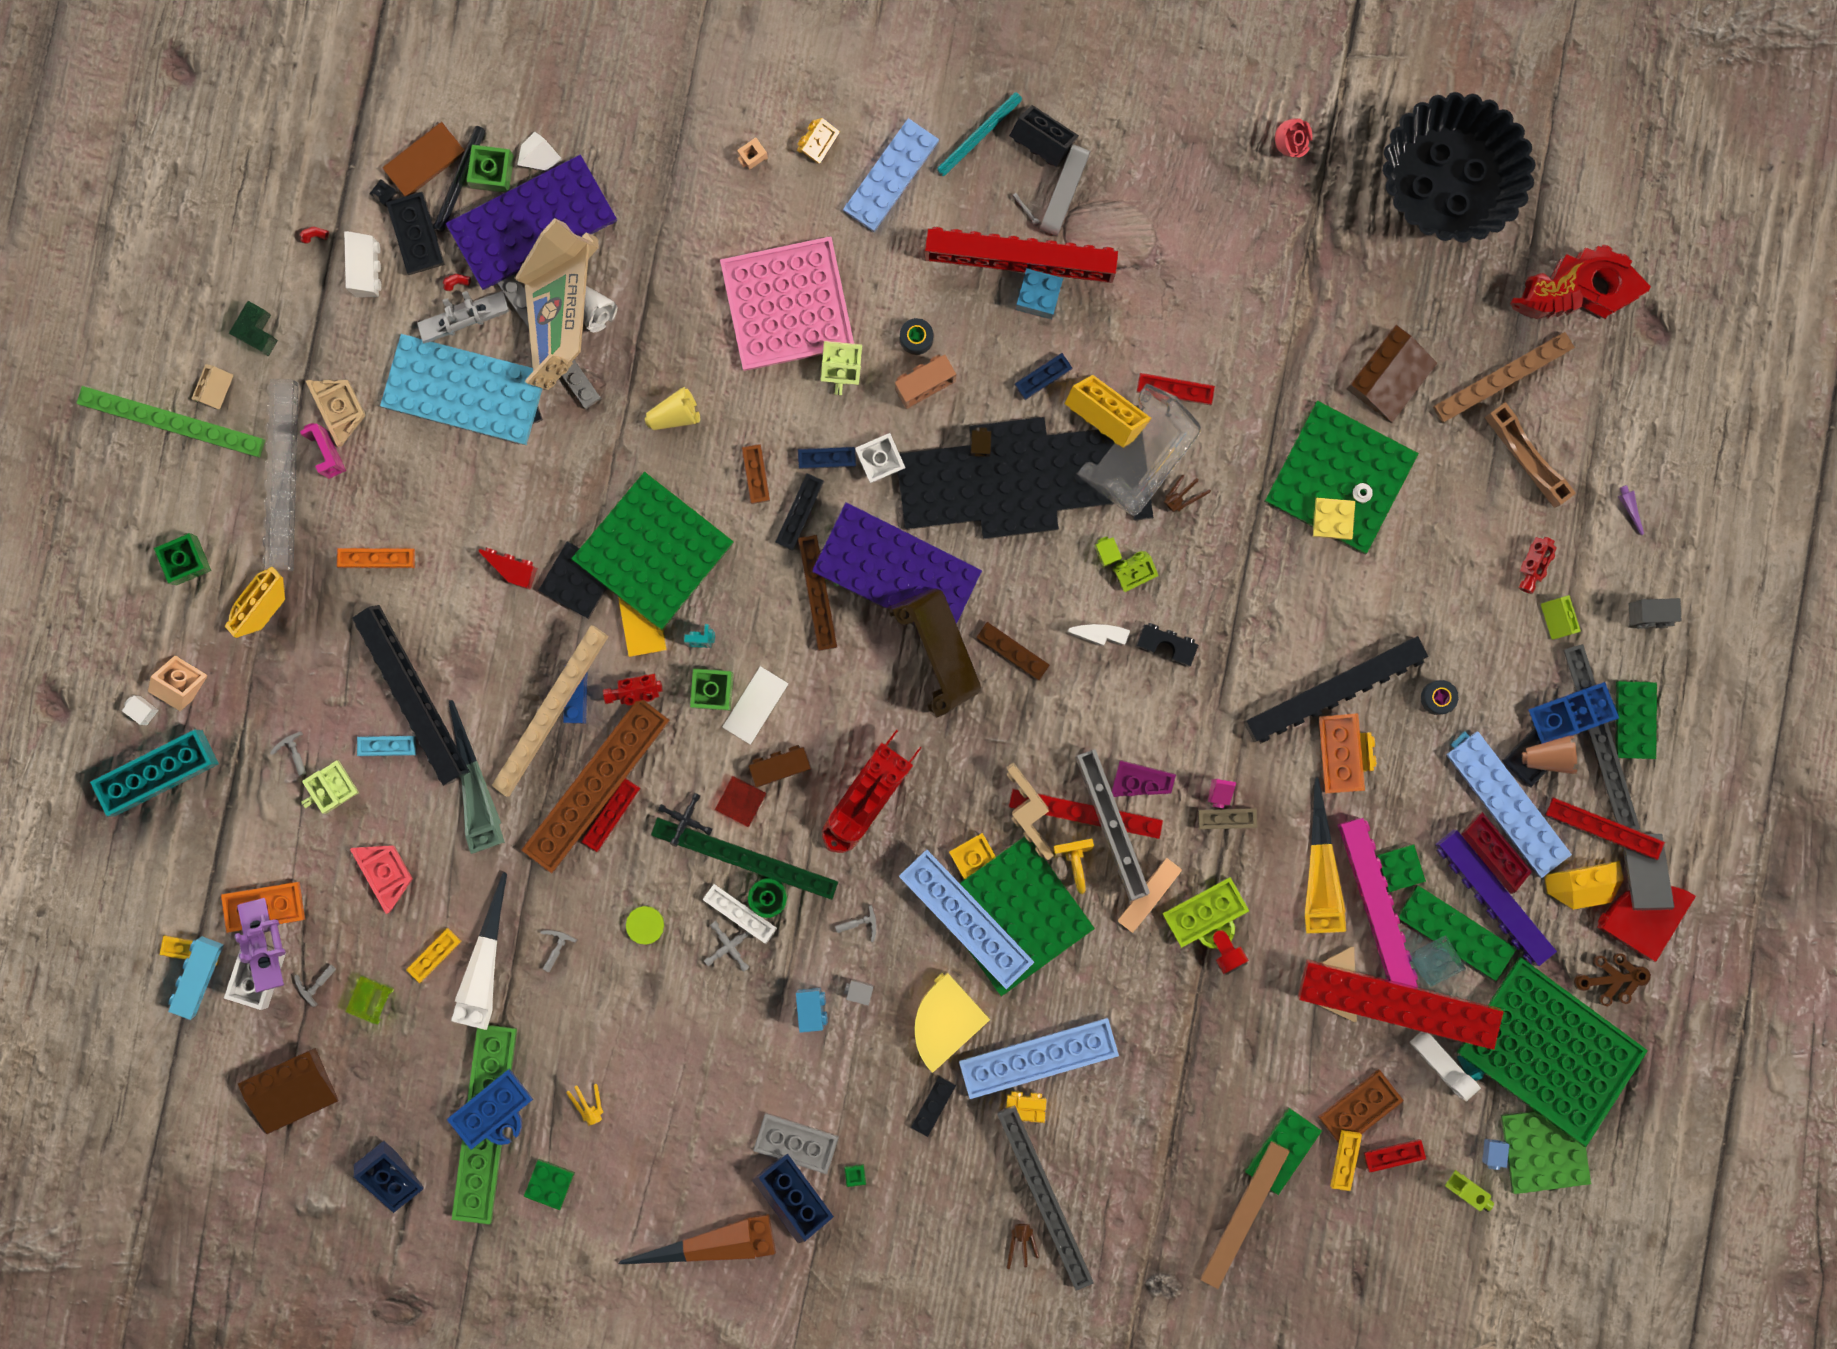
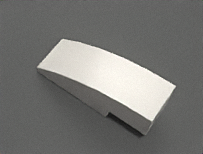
[1067,624,1130,647]

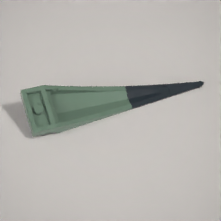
[449,700,505,854]

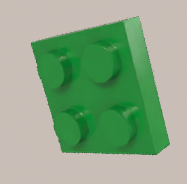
[1376,844,1426,893]
[524,1159,575,1210]

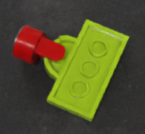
[1162,877,1249,975]

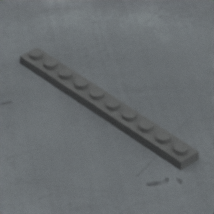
[1563,644,1640,830]
[997,1105,1094,1291]

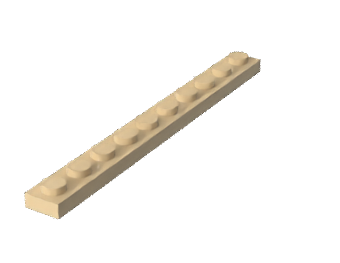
[492,625,609,797]

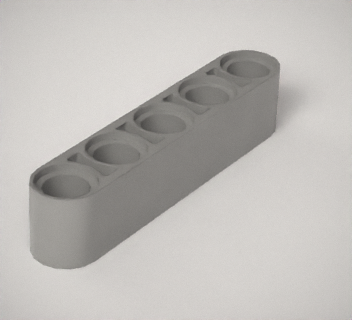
[1040,144,1091,236]

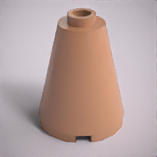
[1522,735,1577,774]

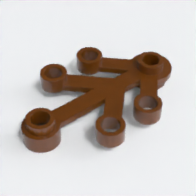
[1574,953,1651,1006]

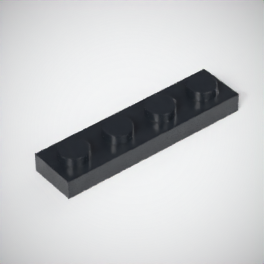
[775,473,824,551]

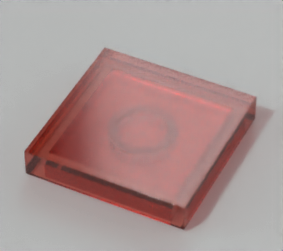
[715,776,767,827]

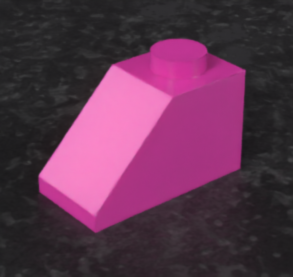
[1208,779,1236,808]

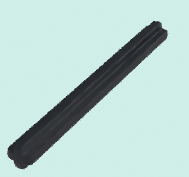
[433,126,485,232]

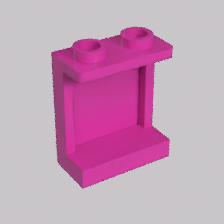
[300,423,346,479]

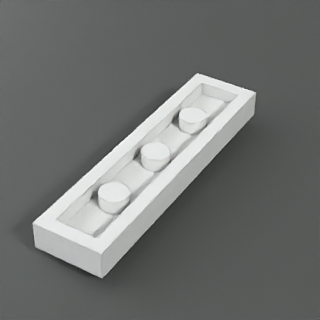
[703,884,777,944]

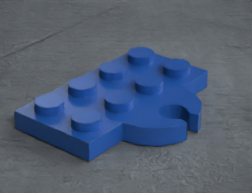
[447,1069,533,1150]

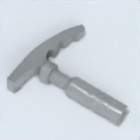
[270,732,307,776]
[835,905,876,942]
[540,930,578,972]
[294,965,336,1007]

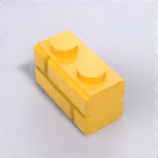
[1006,1091,1046,1123]

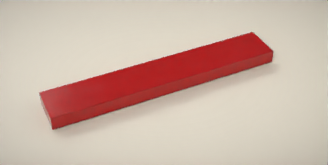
[1545,797,1665,860]

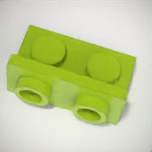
[1112,551,1159,592]

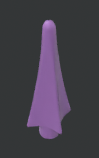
[1618,485,1644,535]

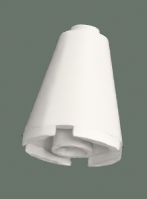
[583,286,618,333]

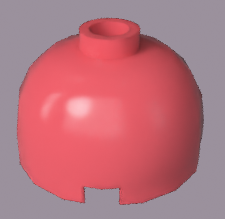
[1275,118,1313,158]

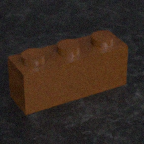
[749,745,812,788]

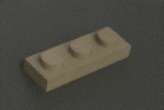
[1198,808,1257,829]

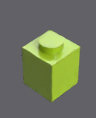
[1094,536,1122,567]

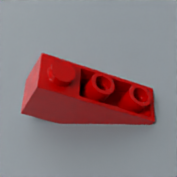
[479,547,538,590]

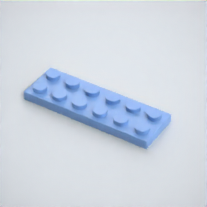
[843,118,939,232]

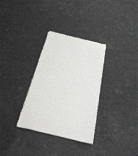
[723,666,788,745]

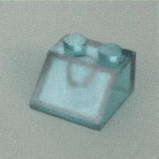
[1411,935,1466,987]

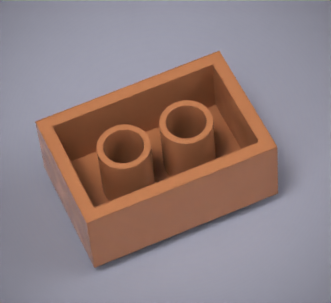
[895,355,956,409]

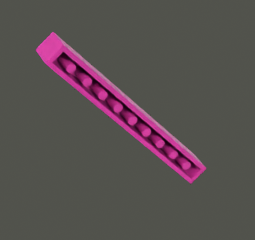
[1337,818,1420,988]

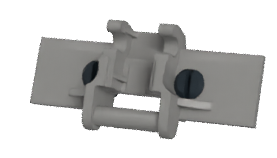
[417,291,509,344]

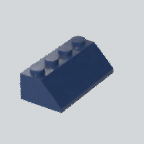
[752,1153,834,1243]

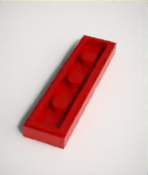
[1136,373,1215,406]
[581,778,641,852]

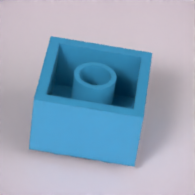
[1016,268,1063,320]
[796,988,828,1033]

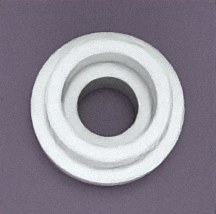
[1353,483,1372,503]

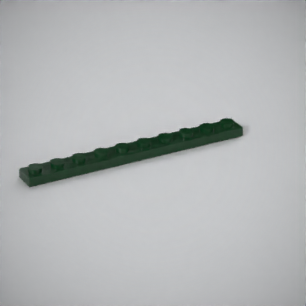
[651,817,839,900]

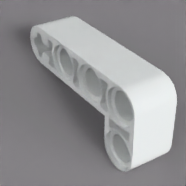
[1410,1031,1481,1102]

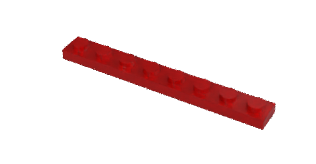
[1009,789,1163,839]

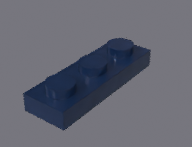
[1014,353,1073,400]
[798,447,856,469]

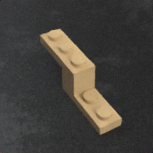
[1007,763,1054,860]

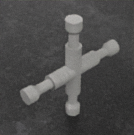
[704,921,752,972]

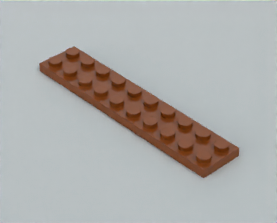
[522,700,670,874]

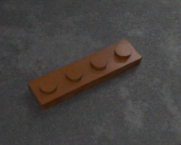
[976,622,1050,681]

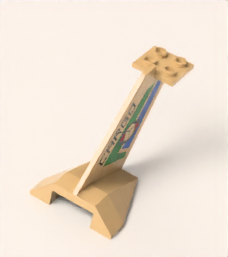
[515,218,599,390]

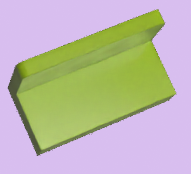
[1541,595,1581,640]

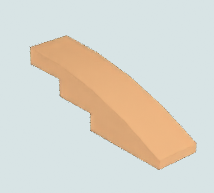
[1118,858,1182,933]

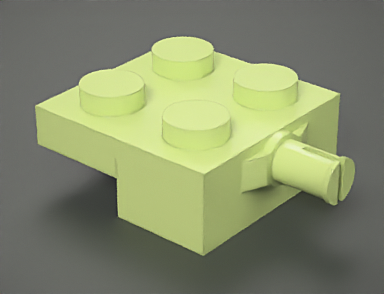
[820,341,862,395]
[301,760,359,814]

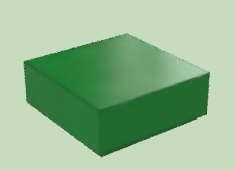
[844,1164,866,1187]

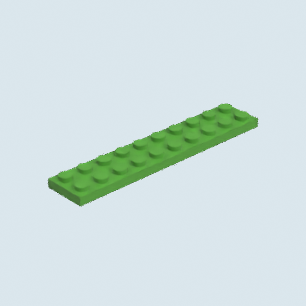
[451,1025,517,1224]

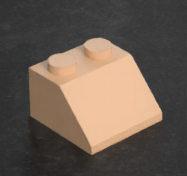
[148,656,207,711]

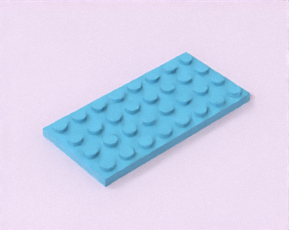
[380,334,543,446]

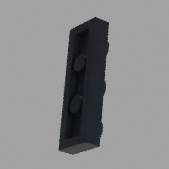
[911,1075,956,1137]

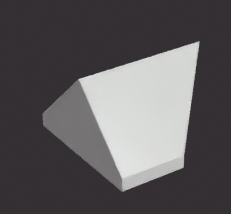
[517,132,561,171]

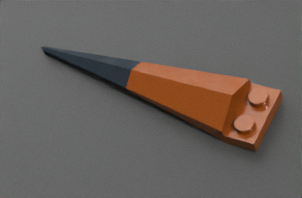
[618,1214,776,1264]

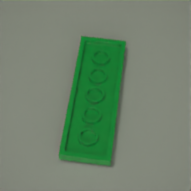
[1398,885,1517,981]

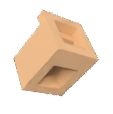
[737,137,768,170]

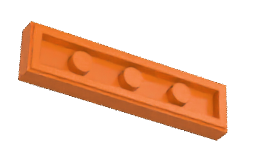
[337,548,415,568]

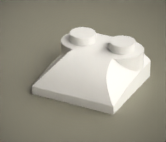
[855,433,905,483]

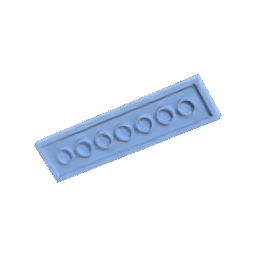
[1446,731,1572,878]
[899,849,1034,989]
[959,1018,1119,1099]

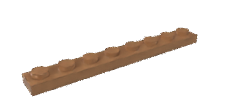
[1433,332,1575,423]

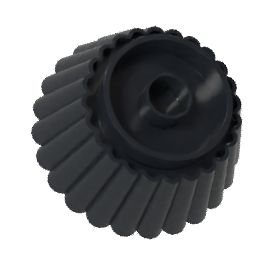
[1382,92,1536,243]

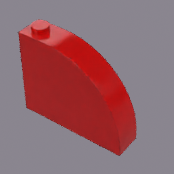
[1597,886,1696,962]

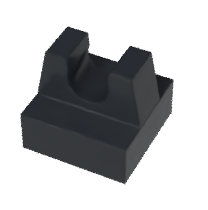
[369,179,397,206]

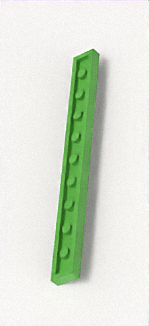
[76,386,265,458]

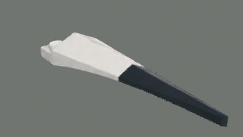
[451,872,507,1030]

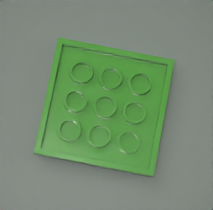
[1501,1111,1591,1194]

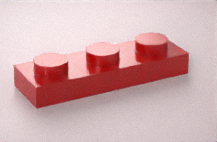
[1363,1139,1426,1173]

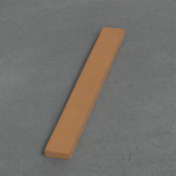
[1200,1141,1290,1289]

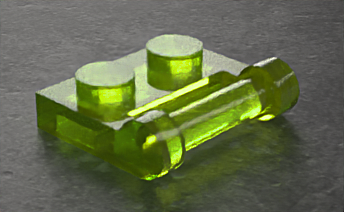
[345,975,394,1025]

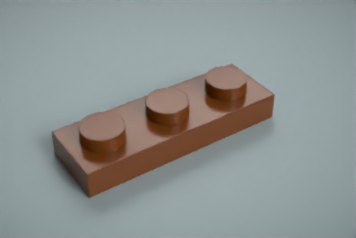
[742,444,770,504]

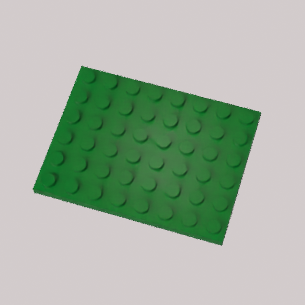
[1456,958,1648,1147]

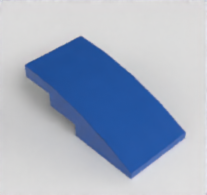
[1528,682,1619,743]

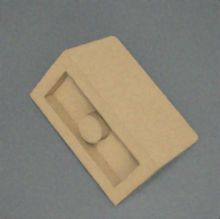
[192,364,233,409]

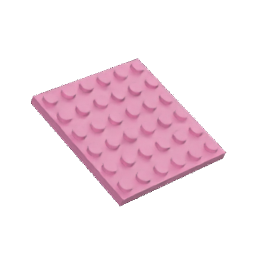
[720,237,854,371]

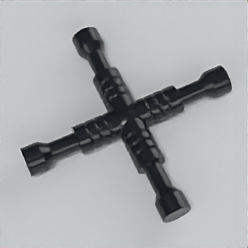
[658,793,713,847]

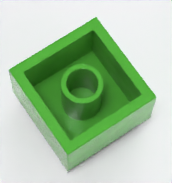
[467,145,514,193]
[690,669,734,711]

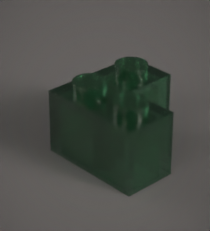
[229,301,278,356]

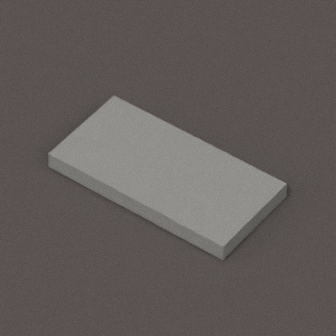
[753,1113,839,1174]

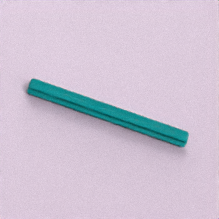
[937,92,1022,176]

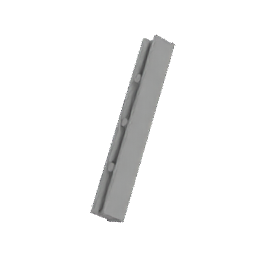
[1075,749,1150,902]

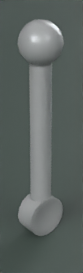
[1012,193,1040,226]

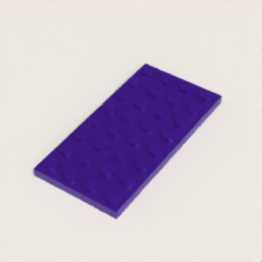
[446,154,617,290]
[812,502,982,624]

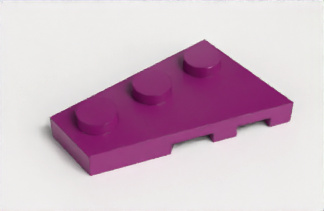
[1111,760,1176,797]

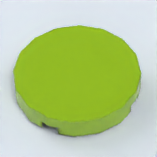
[626,906,665,945]

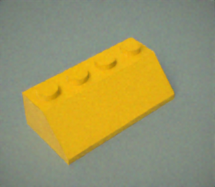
[1064,375,1151,448]

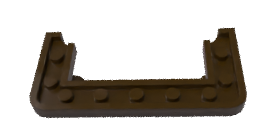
[887,588,981,718]

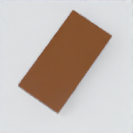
[382,122,465,196]
[1318,1069,1404,1143]

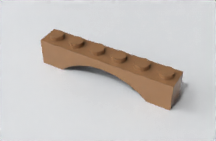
[1484,402,1576,508]

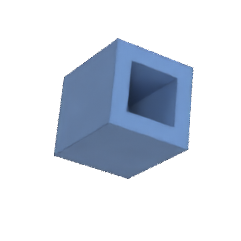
[1482,1139,1509,1170]

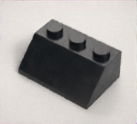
[1009,105,1079,167]

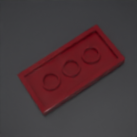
[1461,812,1532,894]

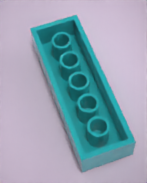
[90,729,219,817]

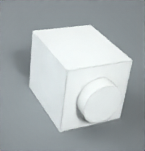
[122,695,158,725]

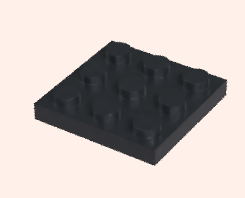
[538,541,607,619]

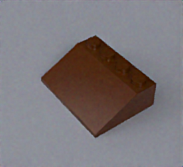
[1346,325,1437,423]
[238,1048,339,1134]

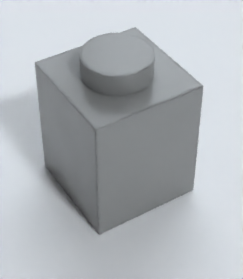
[844,979,874,1006]

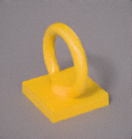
[1053,839,1094,894]

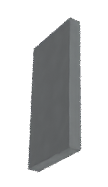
[1623,834,1674,910]

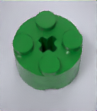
[748,878,788,918]

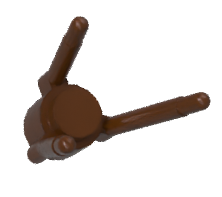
[1164,475,1211,512]
[1007,1224,1039,1269]

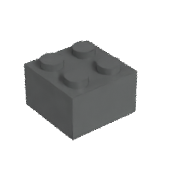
[1629,598,1682,629]

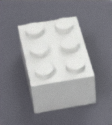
[224,946,286,1010]

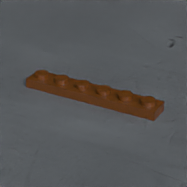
[798,535,838,651]

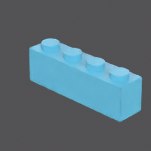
[168,936,224,1020]

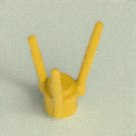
[566,1084,604,1126]

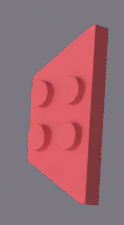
[350,845,413,914]

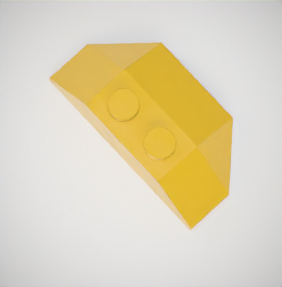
[225,566,285,638]
[1544,861,1624,910]

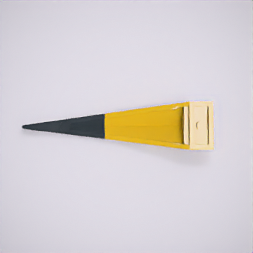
[1305,777,1346,934]

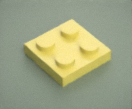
[1313,498,1355,540]

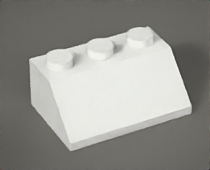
[344,231,381,298]

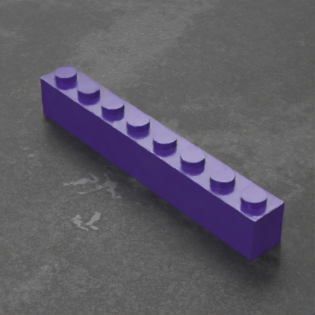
[1435,830,1557,966]

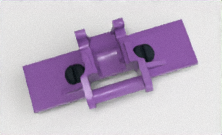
[235,898,286,993]

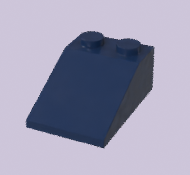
[354,1141,424,1213]

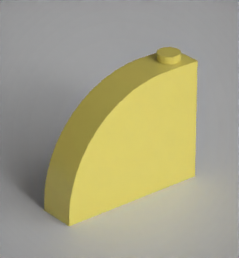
[915,972,990,1073]

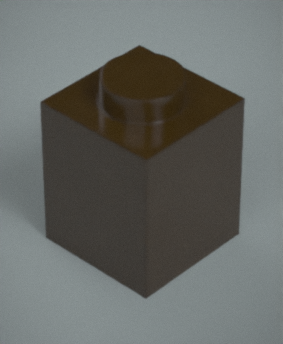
[971,428,991,457]

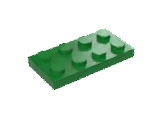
[1615,681,1657,759]
[1245,1108,1322,1195]

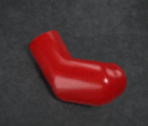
[300,226,329,244]
[443,274,471,291]

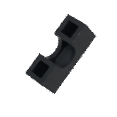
[1135,623,1199,668]

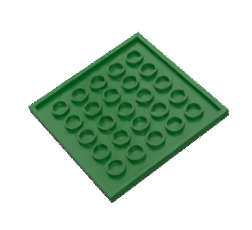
[1264,400,1419,555]
[571,471,734,631]
[960,836,1095,997]

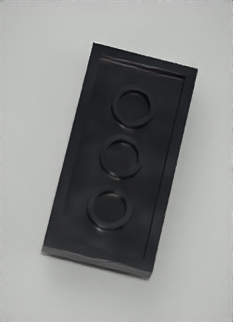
[386,192,445,275]

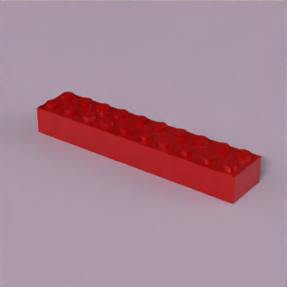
[925,227,1118,283]
[1298,959,1504,1050]

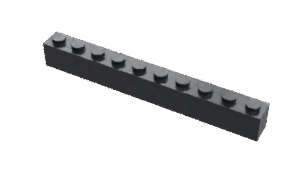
[352,605,470,786]
[1244,636,1429,744]

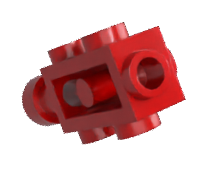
[1518,537,1557,594]
[603,674,663,705]

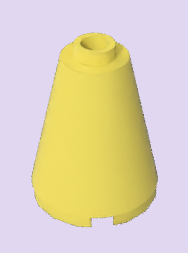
[645,387,700,430]

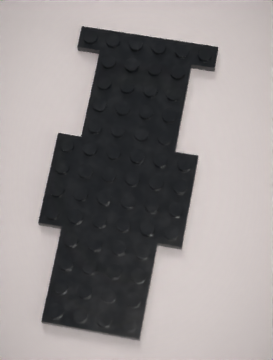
[898,405,1154,540]

